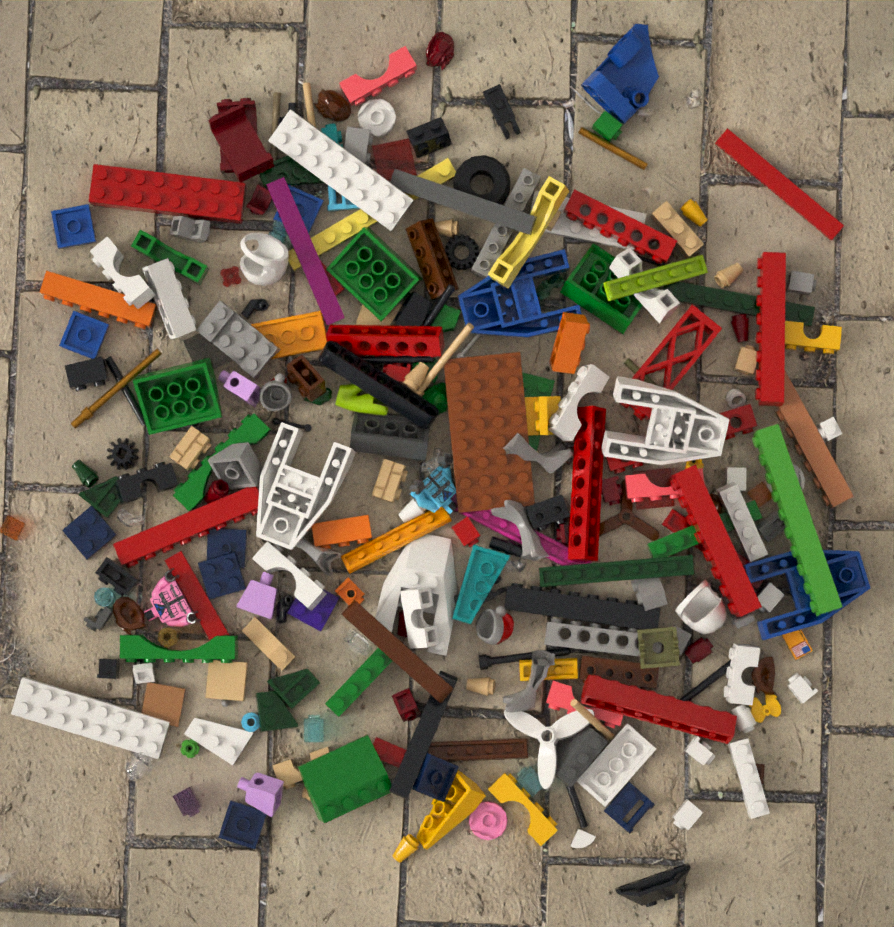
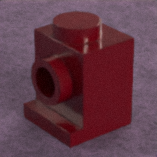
[602,476,623,506]

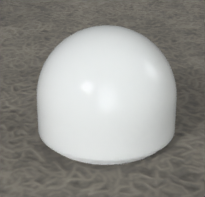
[726,389,746,409]

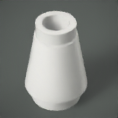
[398,498,426,523]

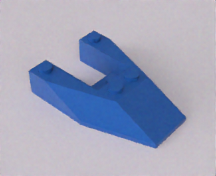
[458,249,581,338]
[743,550,871,640]

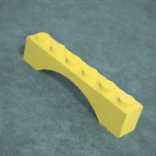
[488,176,569,289]

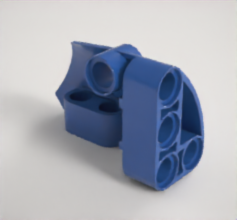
[581,24,659,124]

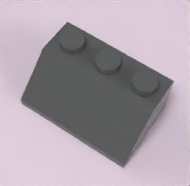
[555,726,608,788]

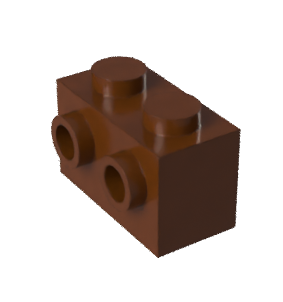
[287,355,326,402]

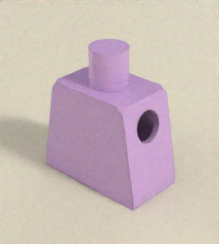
[218,370,261,408]
[236,572,278,619]
[237,772,284,817]

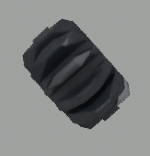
[107,438,139,470]

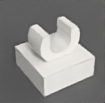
[133,661,155,684]

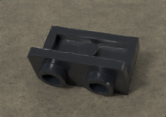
[406,117,452,158]

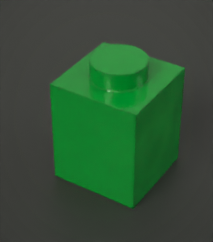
[592,110,623,142]

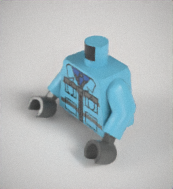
[409,453,458,514]

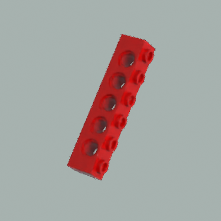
[563,189,677,264]
[326,325,445,357]

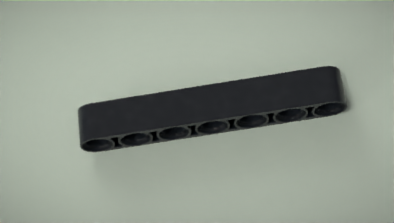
[318,341,439,429]
[389,671,458,799]

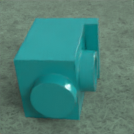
[321,123,343,147]

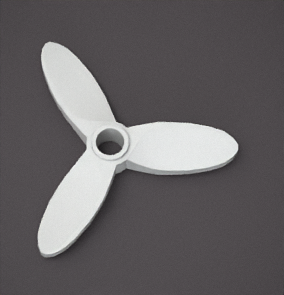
[504,709,595,790]

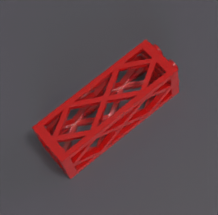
[620,304,722,421]

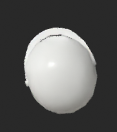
[240,233,289,286]
[675,580,727,635]

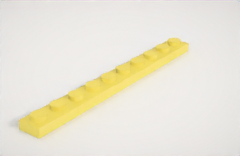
[288,158,456,271]

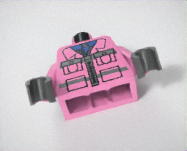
[144,568,201,627]

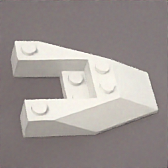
[601,376,729,465]
[256,422,356,550]
[375,534,458,656]

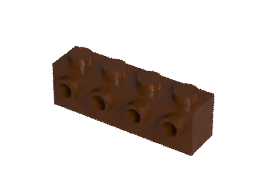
[405,218,459,300]
[579,656,659,691]

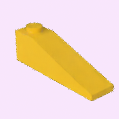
[416,770,486,850]

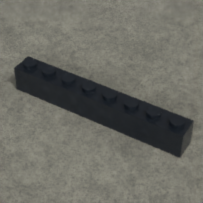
[504,583,661,630]

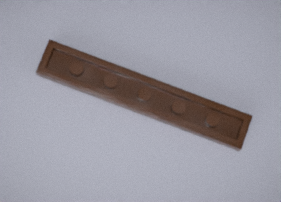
[424,738,528,762]

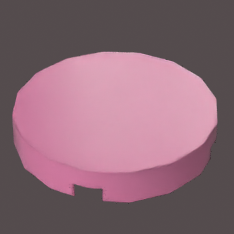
[469,801,507,840]

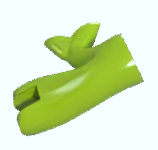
[335,384,389,416]

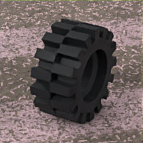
[445,234,479,270]

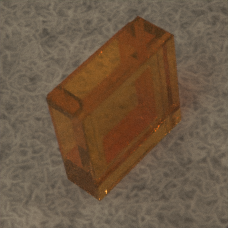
[747,481,772,508]
[0,515,25,541]

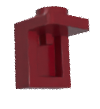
[246,183,272,215]

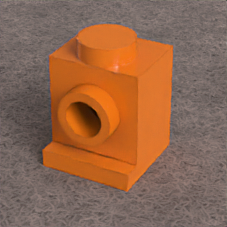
[335,577,365,605]

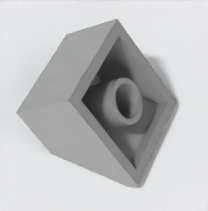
[208,442,263,489]

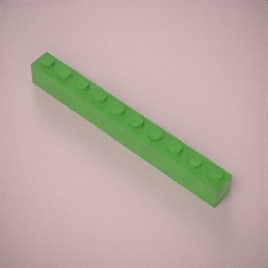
[752,424,843,616]

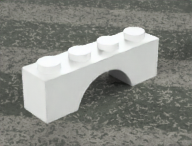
[90,237,155,309]
[609,247,680,324]
[548,364,610,441]
[716,482,768,562]
[252,541,327,611]
[728,738,770,819]

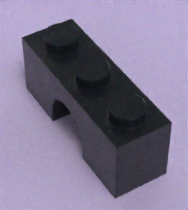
[114,462,179,505]

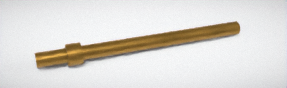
[71,349,162,429]

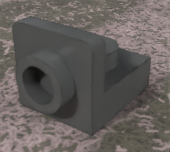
[84,607,113,631]

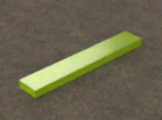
[603,255,708,301]

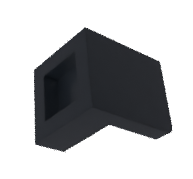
[97,659,120,679]

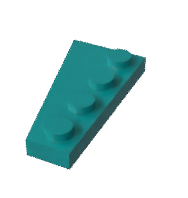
[452,545,510,625]

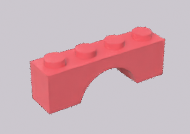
[339,46,417,106]
[624,468,704,503]
[545,680,624,729]

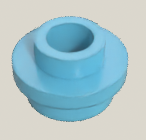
[241,713,260,732]

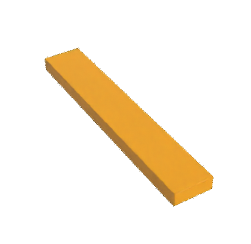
[341,506,452,574]

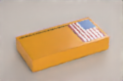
[782,629,813,660]

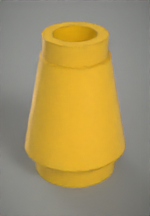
[680,199,708,227]
[392,834,420,863]

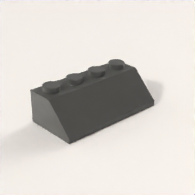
[350,412,430,460]

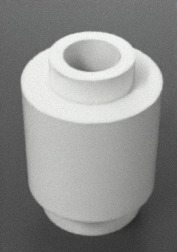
[731,704,757,734]

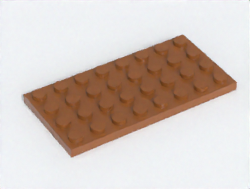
[444,352,535,513]

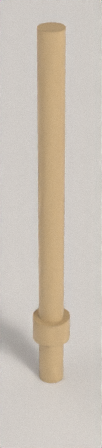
[412,323,474,397]

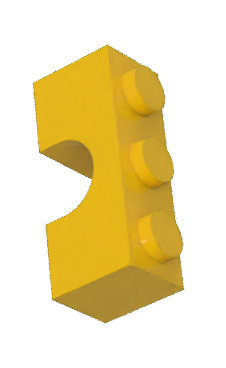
[785,321,842,354]

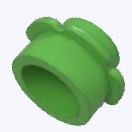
[180,739,200,758]

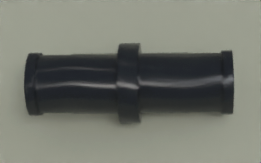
[489,536,525,560]

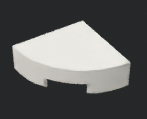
[570,828,596,848]

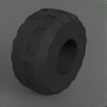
[453,155,511,205]

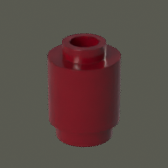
[684,637,714,664]

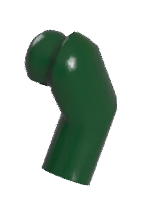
[304,388,332,405]

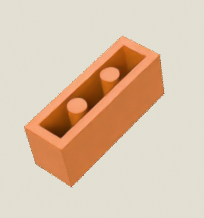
[549,312,590,374]
[312,515,372,549]

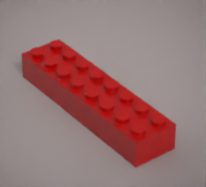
[88,164,247,224]
[669,464,762,617]

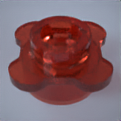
[220,266,241,287]

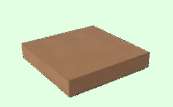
[141,682,186,727]

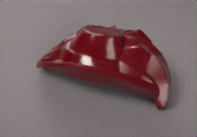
[426,32,454,70]

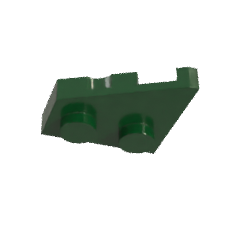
[79,476,121,518]
[267,669,320,709]
[255,691,298,732]

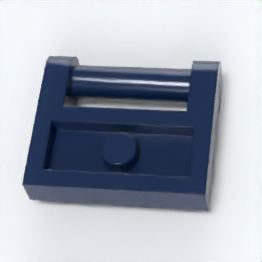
[604,782,655,834]

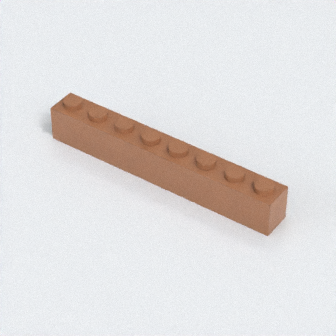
[758,371,854,508]

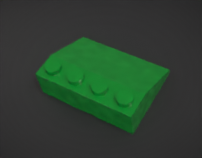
[326,227,423,322]
[560,243,643,334]
[133,357,222,435]
[298,735,392,824]

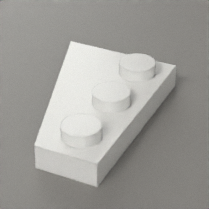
[184,718,254,765]

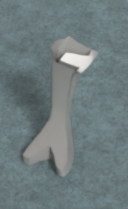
[503,433,573,473]
[491,500,549,561]
[296,537,342,576]
[503,650,555,713]

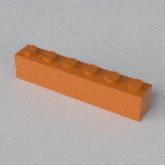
[40,271,158,330]

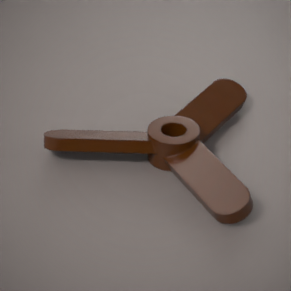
[599,479,659,541]

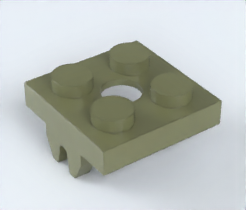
[637,627,680,669]

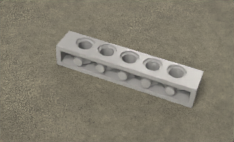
[471,168,541,279]
[544,618,662,657]

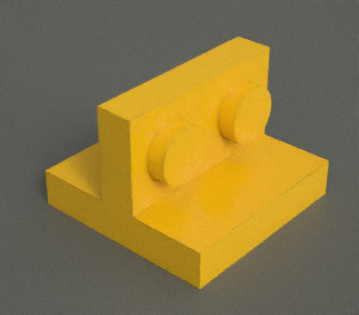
[525,396,561,436]

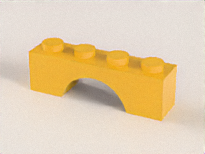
[488,772,558,846]

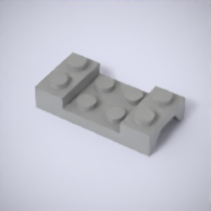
[196,301,281,379]

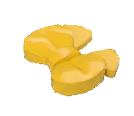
[749,694,781,723]

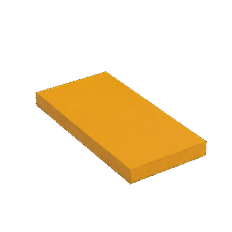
[251,311,327,360]

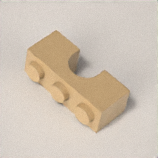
[650,201,704,259]
[273,746,330,790]

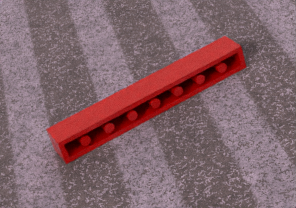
[755,252,786,406]
[113,486,259,568]
[580,675,737,744]

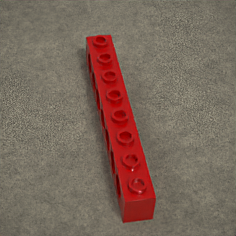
[604,404,757,474]
[568,406,606,562]

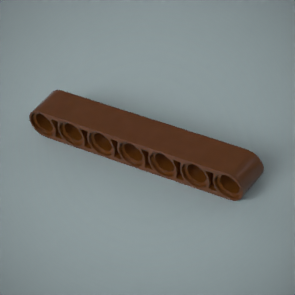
[342,600,454,703]

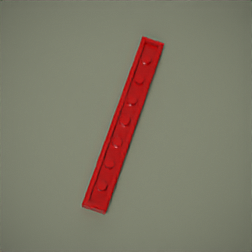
[715,128,844,241]

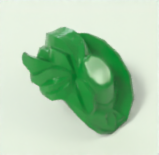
[422,382,448,416]

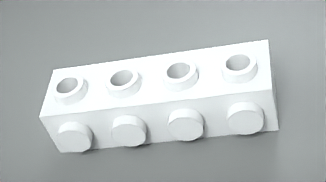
[142,258,196,340]

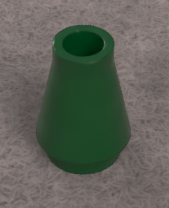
[72,459,99,488]

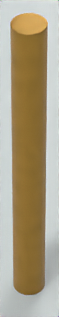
[578,127,648,170]

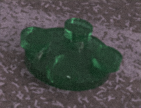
[536,274,565,300]

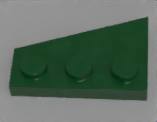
[259,156,324,187]

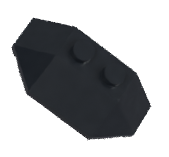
[615,863,691,907]

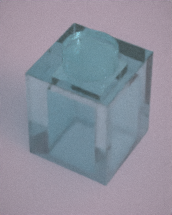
[304,715,324,742]
[516,766,543,797]

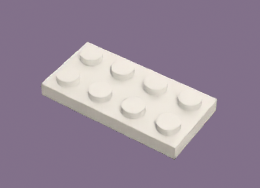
[577,723,656,807]

